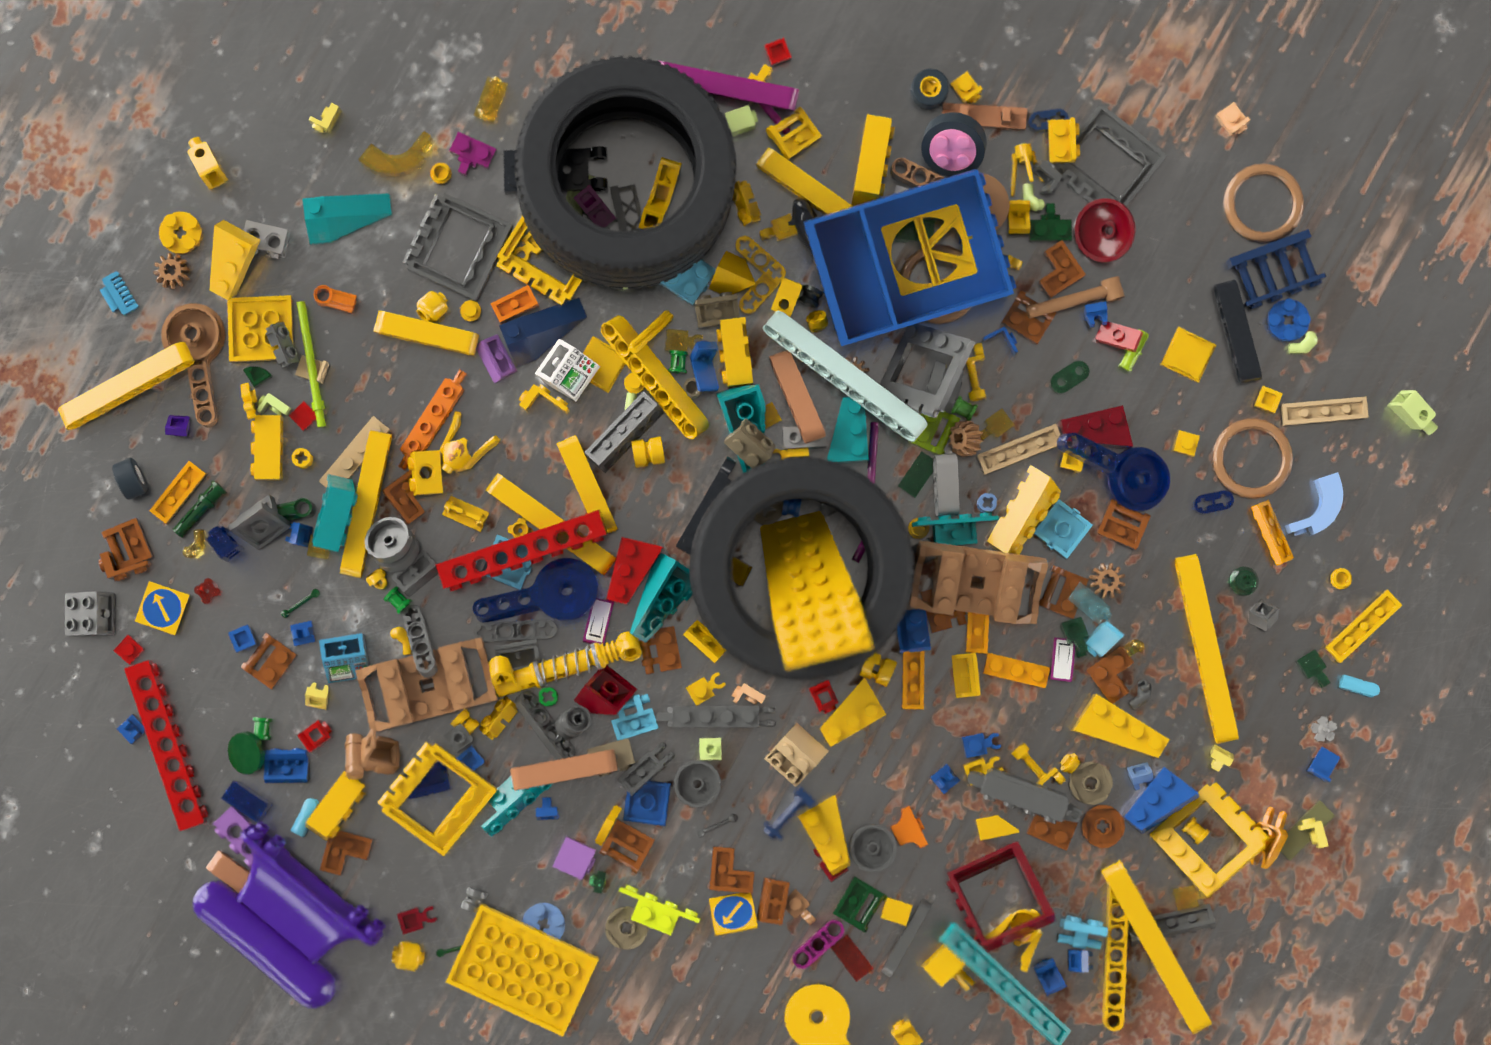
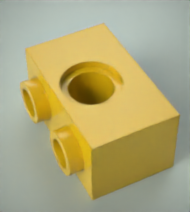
[408,450,443,496]

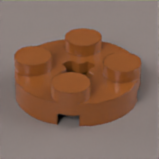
[1081,805,1125,848]

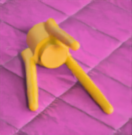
[1011,143,1044,197]

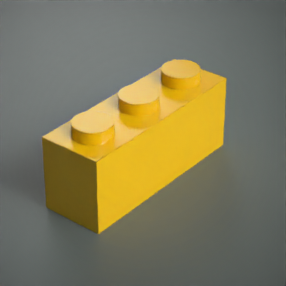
[250,415,284,481]
[305,771,366,841]

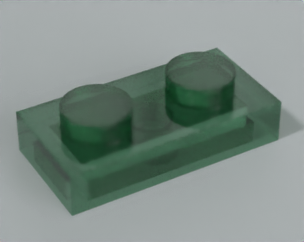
[897,451,933,498]

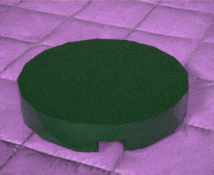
[227,731,265,775]

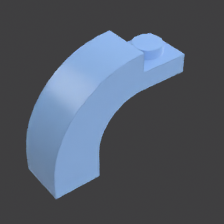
[1285,472,1343,536]

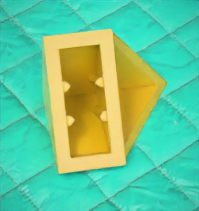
[709,251,756,295]

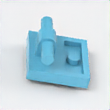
[1058,915,1108,950]

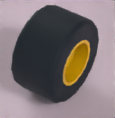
[910,68,949,109]

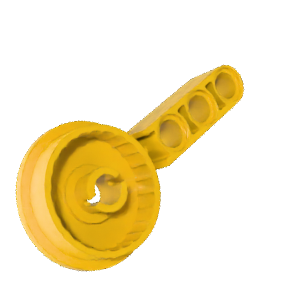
[785,984,851,1045]

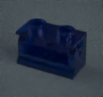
[205,526,244,562]
[403,761,452,800]
[221,780,272,823]

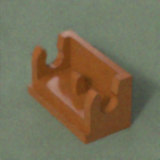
[756,877,790,925]

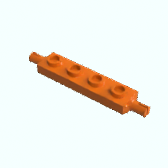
[398,369,467,470]

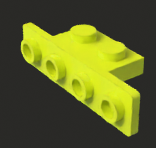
[619,884,701,936]

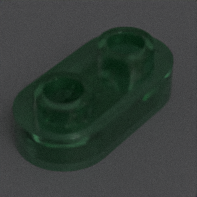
[1050,361,1090,394]

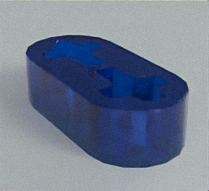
[1193,490,1234,514]

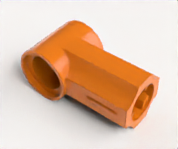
[313,285,357,314]

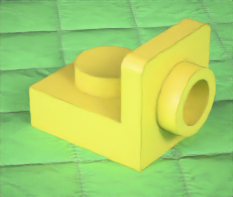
[309,103,342,133]
[1298,817,1328,848]

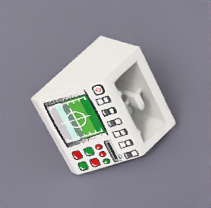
[535,339,600,401]

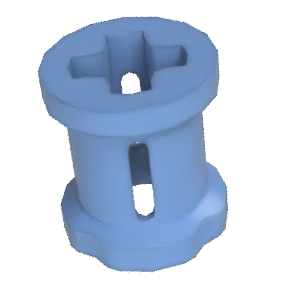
[977,493,997,513]

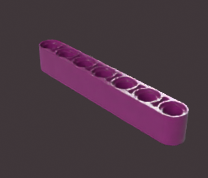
[660,61,799,111]

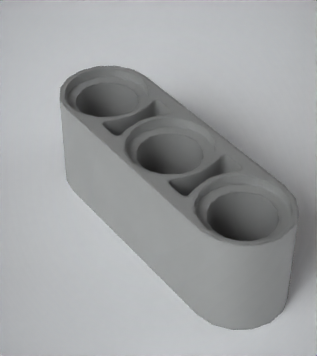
[933,454,960,517]

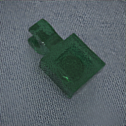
[1060,617,1089,658]
[1296,649,1331,688]
[588,870,607,894]

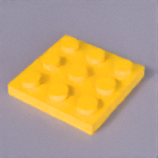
[227,295,294,362]

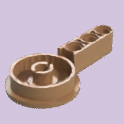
[890,158,1009,230]
[161,303,226,427]

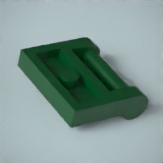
[833,876,887,933]

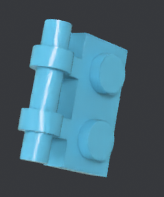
[611,694,658,741]

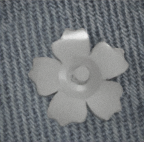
[1310,716,1337,742]

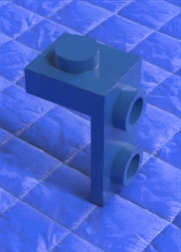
[690,340,719,392]

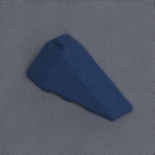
[499,298,587,368]

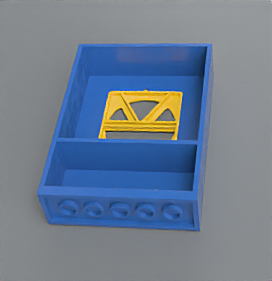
[803,169,1016,346]

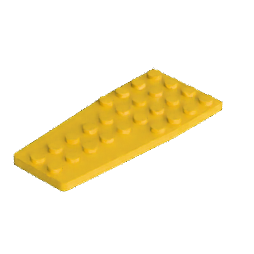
[760,511,873,670]

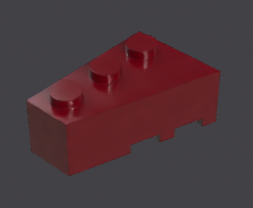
[1058,405,1133,449]

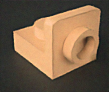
[1216,102,1250,136]
[732,683,766,705]

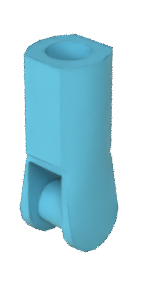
[1339,675,1380,697]
[291,798,320,837]

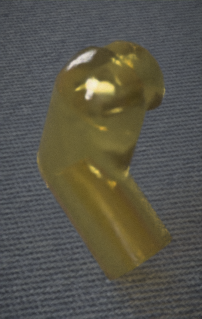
[183,529,205,559]
[1123,639,1144,667]

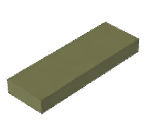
[1280,800,1335,861]

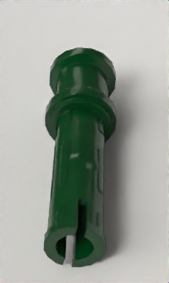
[172,480,227,538]

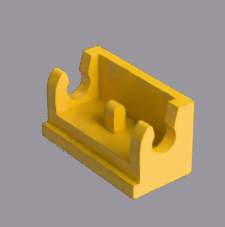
[951,653,981,698]

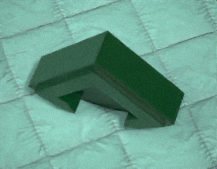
[243,366,273,388]

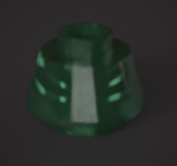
[1230,567,1259,596]

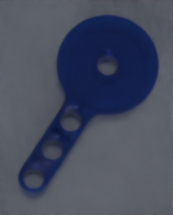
[1057,433,1170,511]
[473,558,598,623]

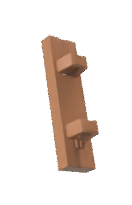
[942,103,1027,131]

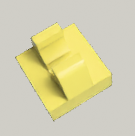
[305,683,328,710]
[1210,744,1234,772]

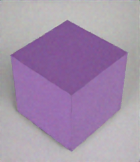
[552,836,597,880]

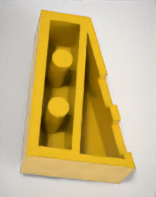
[716,317,753,389]
[798,795,851,876]

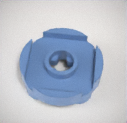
[522,903,565,939]

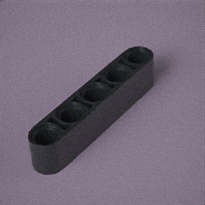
[1214,280,1262,384]

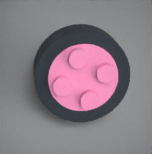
[921,112,987,177]

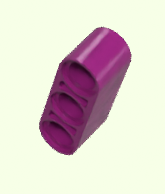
[792,919,844,969]

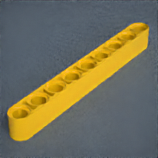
[1175,554,1239,744]
[1101,860,1212,1035]

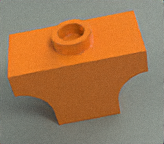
[890,806,928,848]

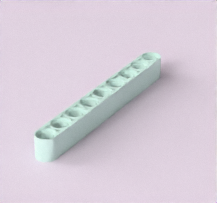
[763,311,927,442]

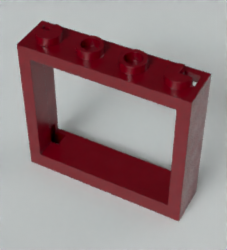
[947,841,1056,953]

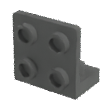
[65,591,115,636]

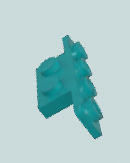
[912,512,999,545]
[481,776,553,836]

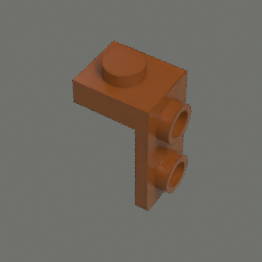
[98,551,152,582]

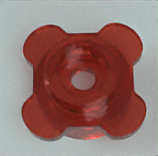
[194,578,220,604]

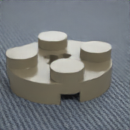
[1069,762,1113,805]
[605,906,648,950]

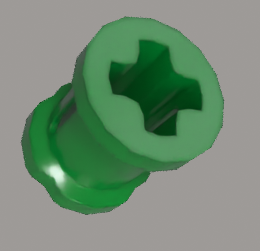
[668,350,688,374]
[383,586,412,614]
[538,687,559,707]
[253,717,272,740]

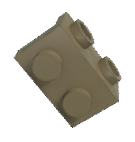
[694,292,740,328]
[724,418,776,468]

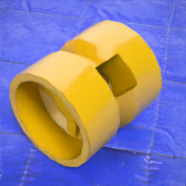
[631,436,665,468]
[859,652,897,687]

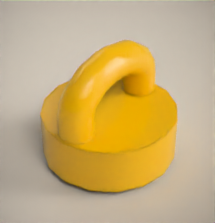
[806,310,828,333]
[365,568,388,589]

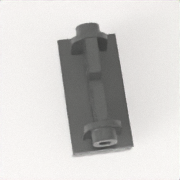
[265,322,300,368]

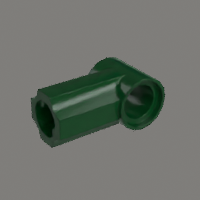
[277,498,316,521]

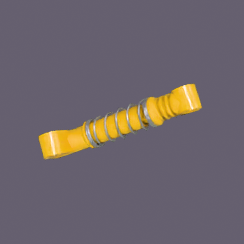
[488,631,641,697]

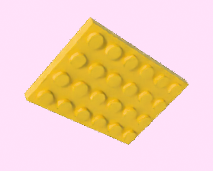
[446,904,599,1037]

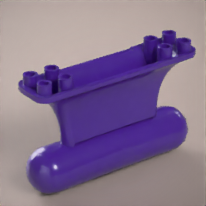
[193,821,386,1009]

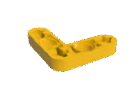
[735,236,786,315]

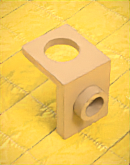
[295,355,330,384]

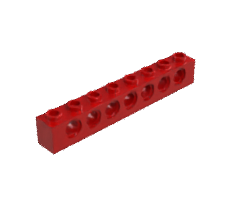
[435,510,608,591]
[124,660,209,831]

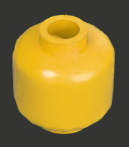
[416,291,448,323]
[391,941,425,971]

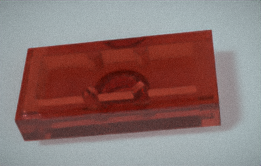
[830,934,873,982]

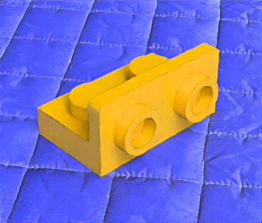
[1048,118,1080,163]

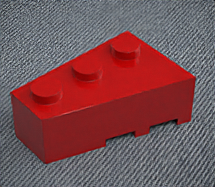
[606,537,664,606]

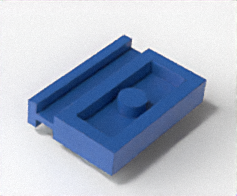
[896,609,931,654]

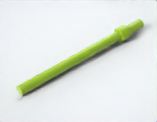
[297,301,326,428]

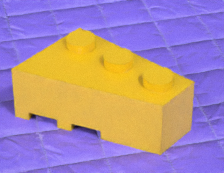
[209,220,260,300]
[819,677,886,747]

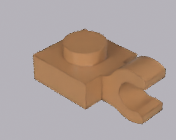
[785,889,816,926]

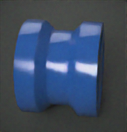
[782,499,802,518]

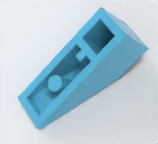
[1083,621,1124,657]

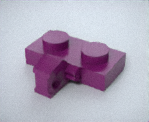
[449,132,497,176]

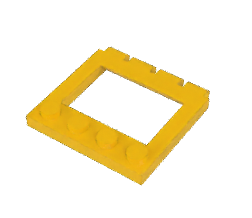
[496,216,582,305]
[378,742,497,857]
[1149,782,1269,898]

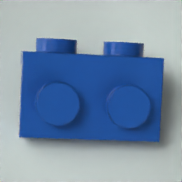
[264,748,309,783]

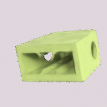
[1387,390,1438,435]

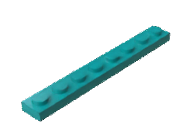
[939,923,1071,1045]

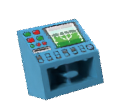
[319,633,371,683]

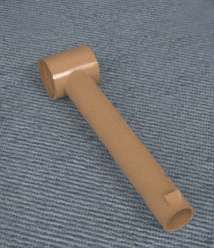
[1026,276,1125,319]

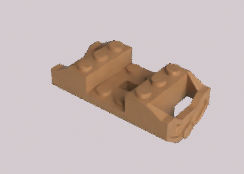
[909,540,1048,624]
[355,637,498,732]

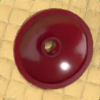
[1075,198,1136,262]

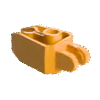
[1251,807,1288,869]

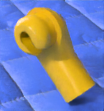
[390,626,413,655]

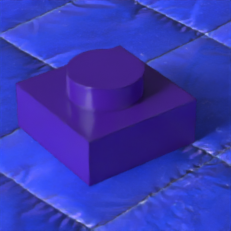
[165,415,191,436]

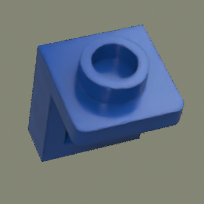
[1034,958,1066,996]

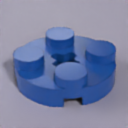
[1267,298,1311,342]

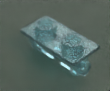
[1068,582,1112,624]

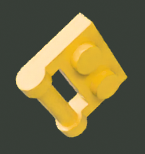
[766,107,822,160]

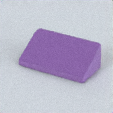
[476,334,517,383]

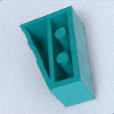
[827,397,869,464]
[312,474,358,552]

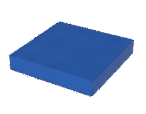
[623,781,671,826]

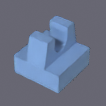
[1127,762,1154,790]

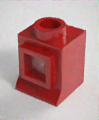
[809,680,839,714]
[297,720,333,753]

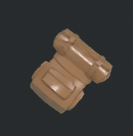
[345,729,400,780]

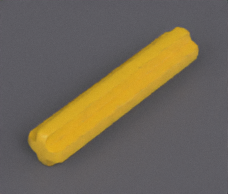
[628,310,673,354]

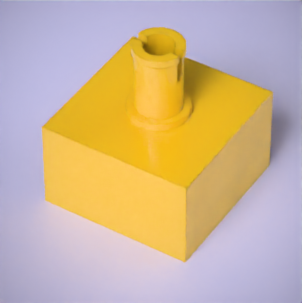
[921,944,975,992]

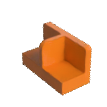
[490,285,539,325]

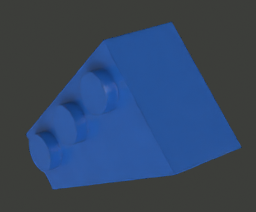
[1124,767,1200,834]

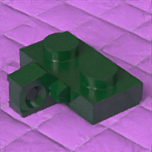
[1029,203,1072,242]

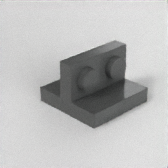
[229,494,291,550]

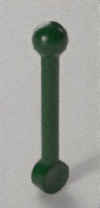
[281,589,320,618]
[436,945,462,957]

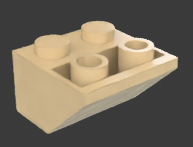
[764,723,829,787]

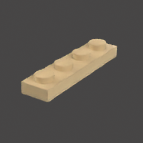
[1281,397,1369,426]
[319,416,390,488]
[977,424,1064,475]

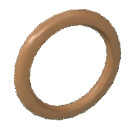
[1224,164,1304,243]
[900,244,971,324]
[1213,418,1293,498]

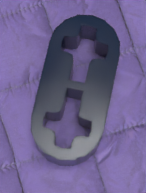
[1028,109,1069,132]

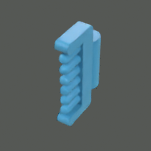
[100,271,139,316]

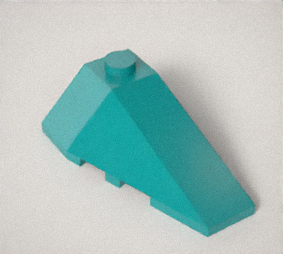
[303,193,392,245]
[716,384,766,474]
[630,553,693,643]

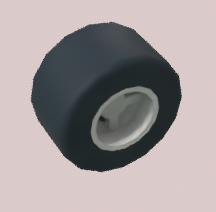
[112,457,147,500]

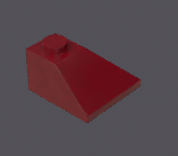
[574,665,638,715]

